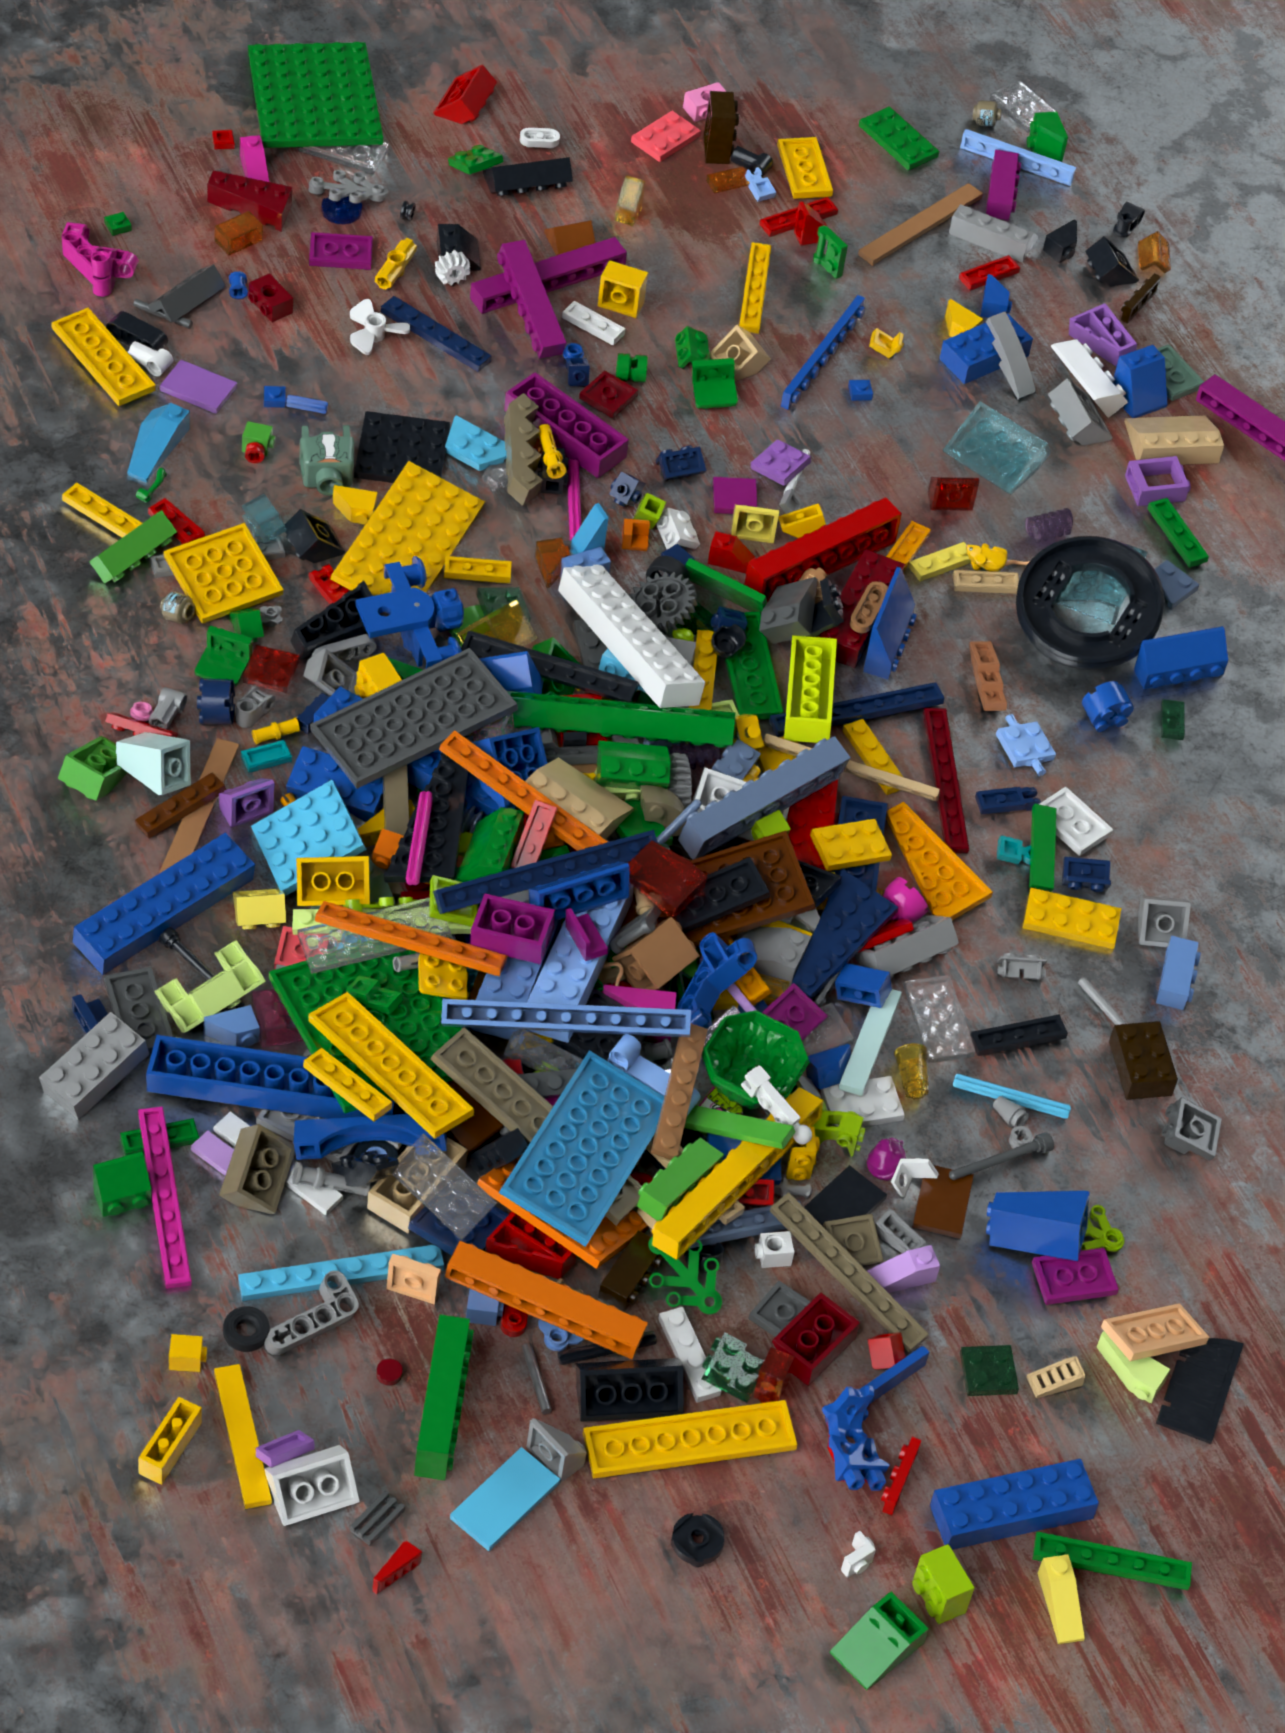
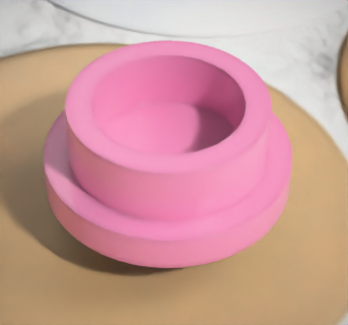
[130,702,153,722]

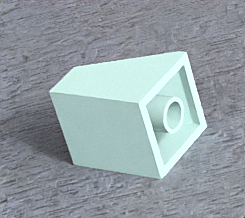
[116,732,191,795]

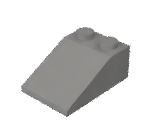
[734,927,811,987]

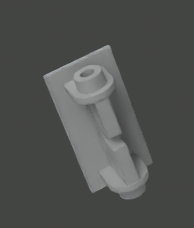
[996,953,1047,980]

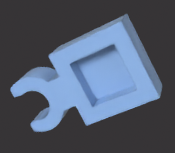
[745,167,777,202]

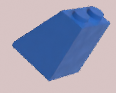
[1112,345,1167,418]

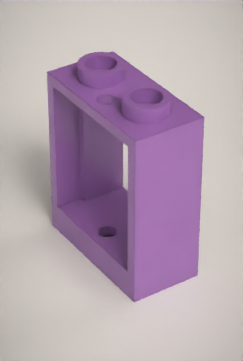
[1125,456,1191,506]

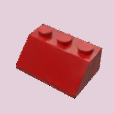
[433,64,497,124]

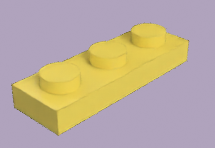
[909,542,971,582]

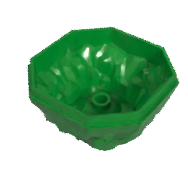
[701,1010,810,1110]

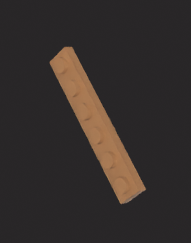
[651,1023,708,1160]

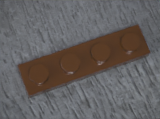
[135,772,226,839]

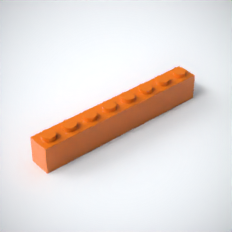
[445,1241,648,1359]

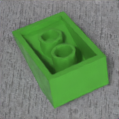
[58,736,128,801]

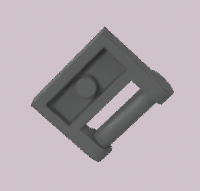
[610,905,662,954]

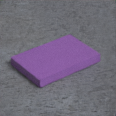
[160,360,237,414]

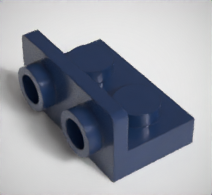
[655,445,707,481]

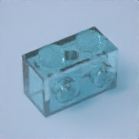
[241,494,287,543]

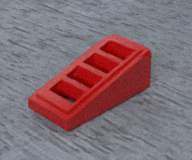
[372,1541,422,1594]

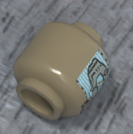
[973,100,1002,127]
[160,592,195,624]

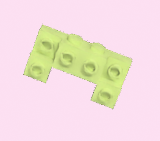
[154,940,266,1033]

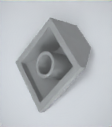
[304,648,357,696]
[526,1418,586,1483]

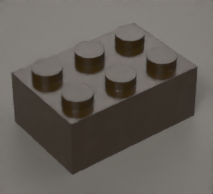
[703,91,739,164]
[1109,1021,1178,1100]

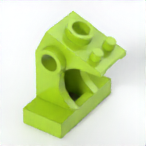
[812,1101,866,1157]

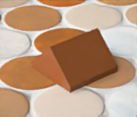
[544,220,596,256]

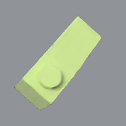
[1097,1331,1170,1403]

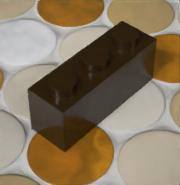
[598,1230,664,1312]

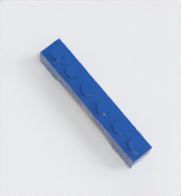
[293,1114,447,1160]

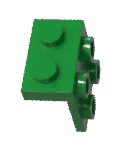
[692,358,738,409]
[195,625,253,687]

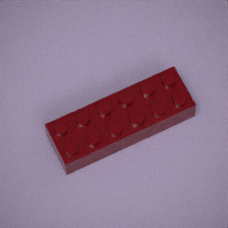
[817,549,906,669]

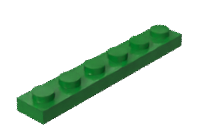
[1032,1532,1192,1590]

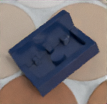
[1062,856,1111,892]

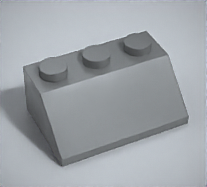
[1048,378,1113,445]

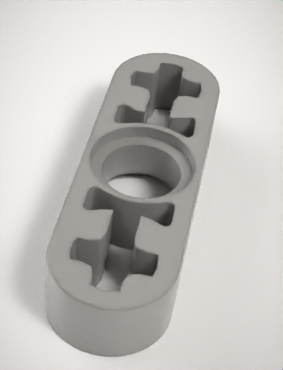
[312,634,377,662]

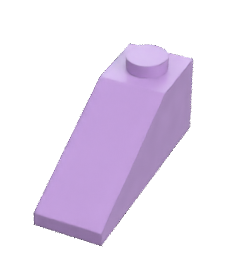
[867,1245,940,1293]

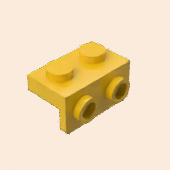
[786,1127,820,1181]

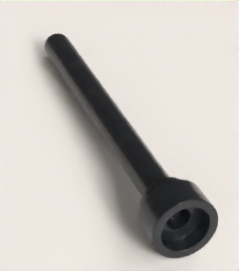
[159,927,245,1008]

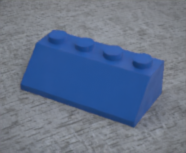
[1134,626,1228,689]
[479,651,544,694]
[529,861,630,920]

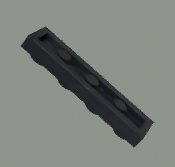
[970,1014,1068,1056]

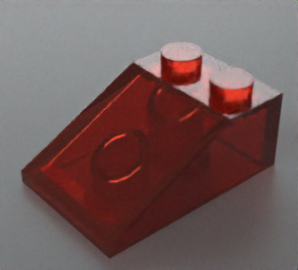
[628,840,708,919]

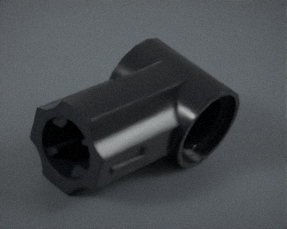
[731,146,773,177]

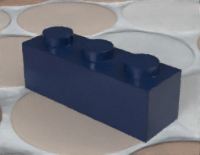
[297,693,329,734]

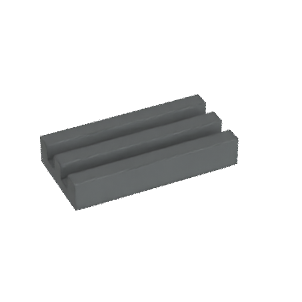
[350,1491,405,1546]

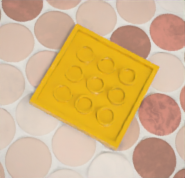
[164,523,284,624]

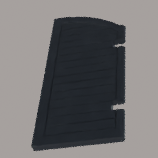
[1156,1338,1244,1444]

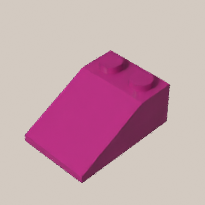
[603,985,676,1043]

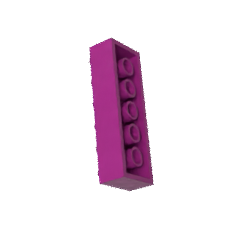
[504,372,629,478]

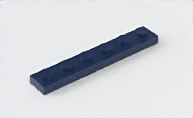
[381,296,492,372]

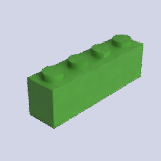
[89,510,177,583]
[637,1138,724,1221]

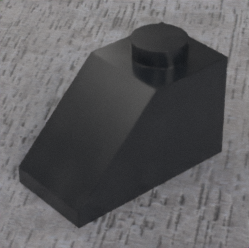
[1043,219,1077,263]

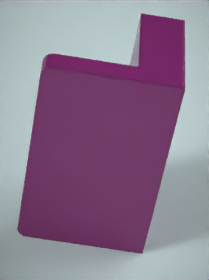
[566,908,608,962]

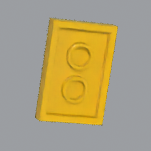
[810,819,892,871]

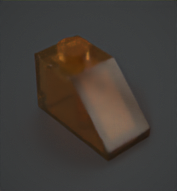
[535,537,570,588]

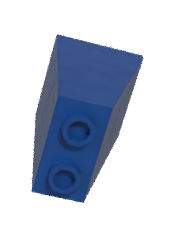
[986,1191,1090,1261]

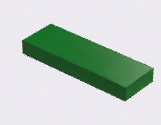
[120,1118,199,1156]

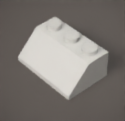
[264,1445,360,1526]

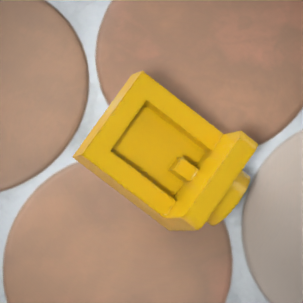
[869,328,904,359]

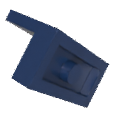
[72,994,108,1034]

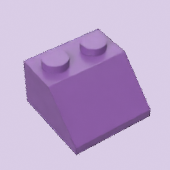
[219,778,274,828]

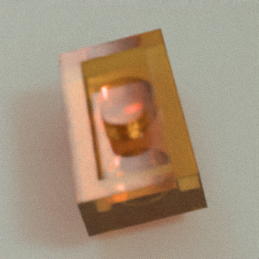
[706,166,750,194]

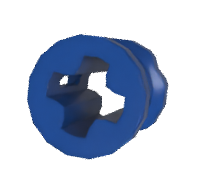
[229,271,248,299]

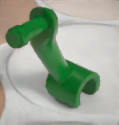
[136,468,167,502]

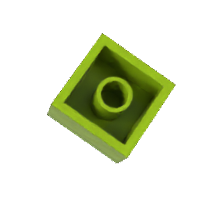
[912,1544,975,1625]

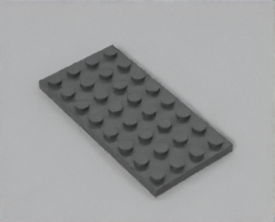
[310,648,518,789]

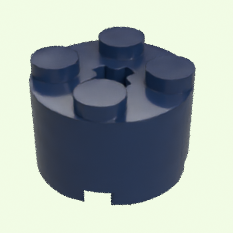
[197,678,235,725]

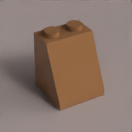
[612,917,699,990]

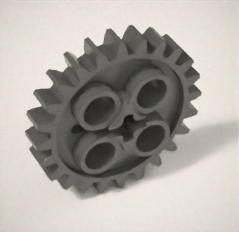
[629,572,698,633]

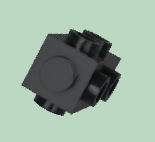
[537,448,569,494]

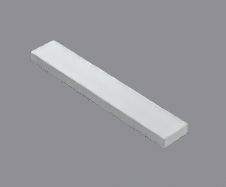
[214,1111,343,1215]

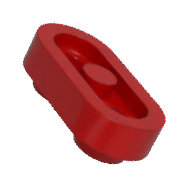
[500,1304,528,1337]

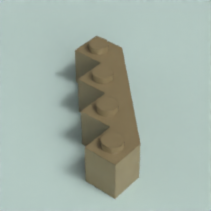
[504,393,543,506]

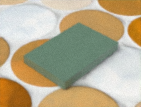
[1158,344,1204,401]

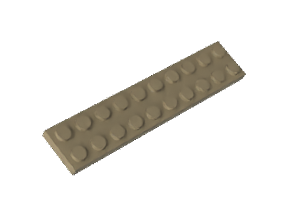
[431,1027,642,1226]

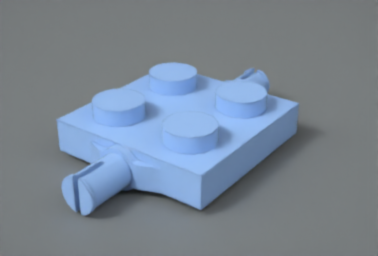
[996,714,1056,776]

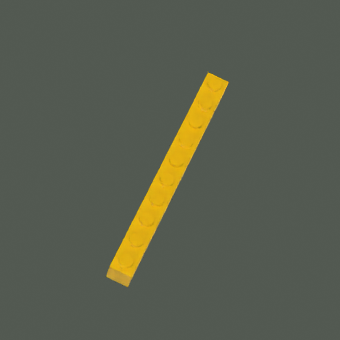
[652,1087,824,1260]

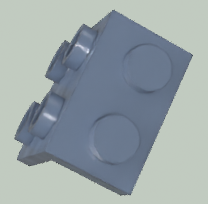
[711,739,761,780]

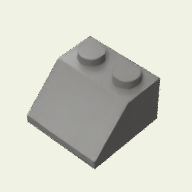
[1138,895,1191,947]

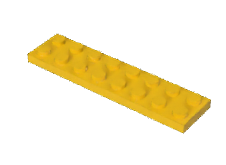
[308,992,474,1139]
[583,1400,797,1479]

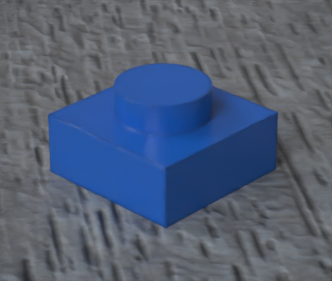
[848,379,873,401]
[264,386,286,408]

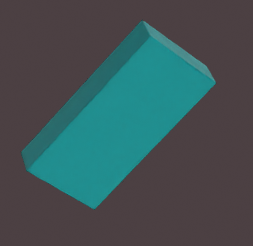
[241,740,292,773]

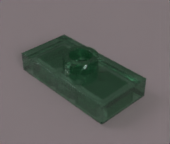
[1161,699,1185,740]

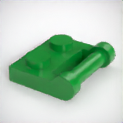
[813,226,848,279]

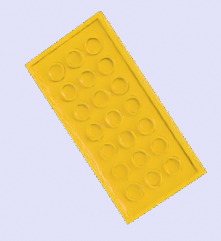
[330,461,485,596]

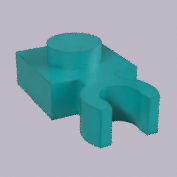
[996,835,1031,865]

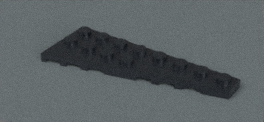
[384,736,474,883]

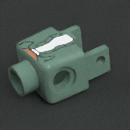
[299,425,354,496]

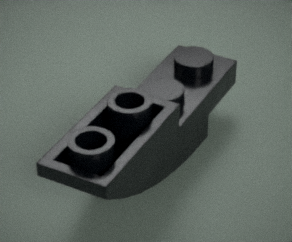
[331,1151,399,1187]

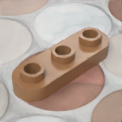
[850,581,888,633]

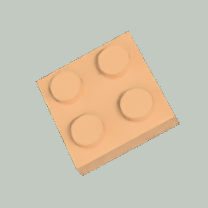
[387,1253,441,1305]

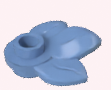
[538,1319,585,1351]

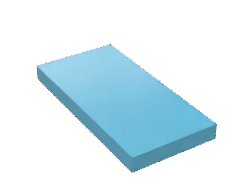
[450,1447,560,1551]

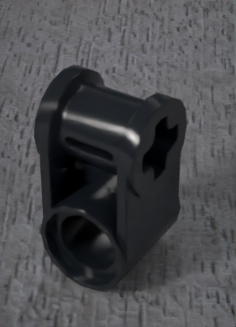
[1113,201,1145,237]

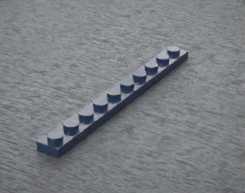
[433,830,660,914]

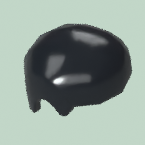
[711,624,747,659]
[684,1243,725,1273]

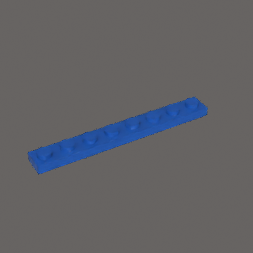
[781,295,866,410]

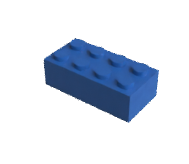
[939,313,1033,384]
[286,746,384,822]

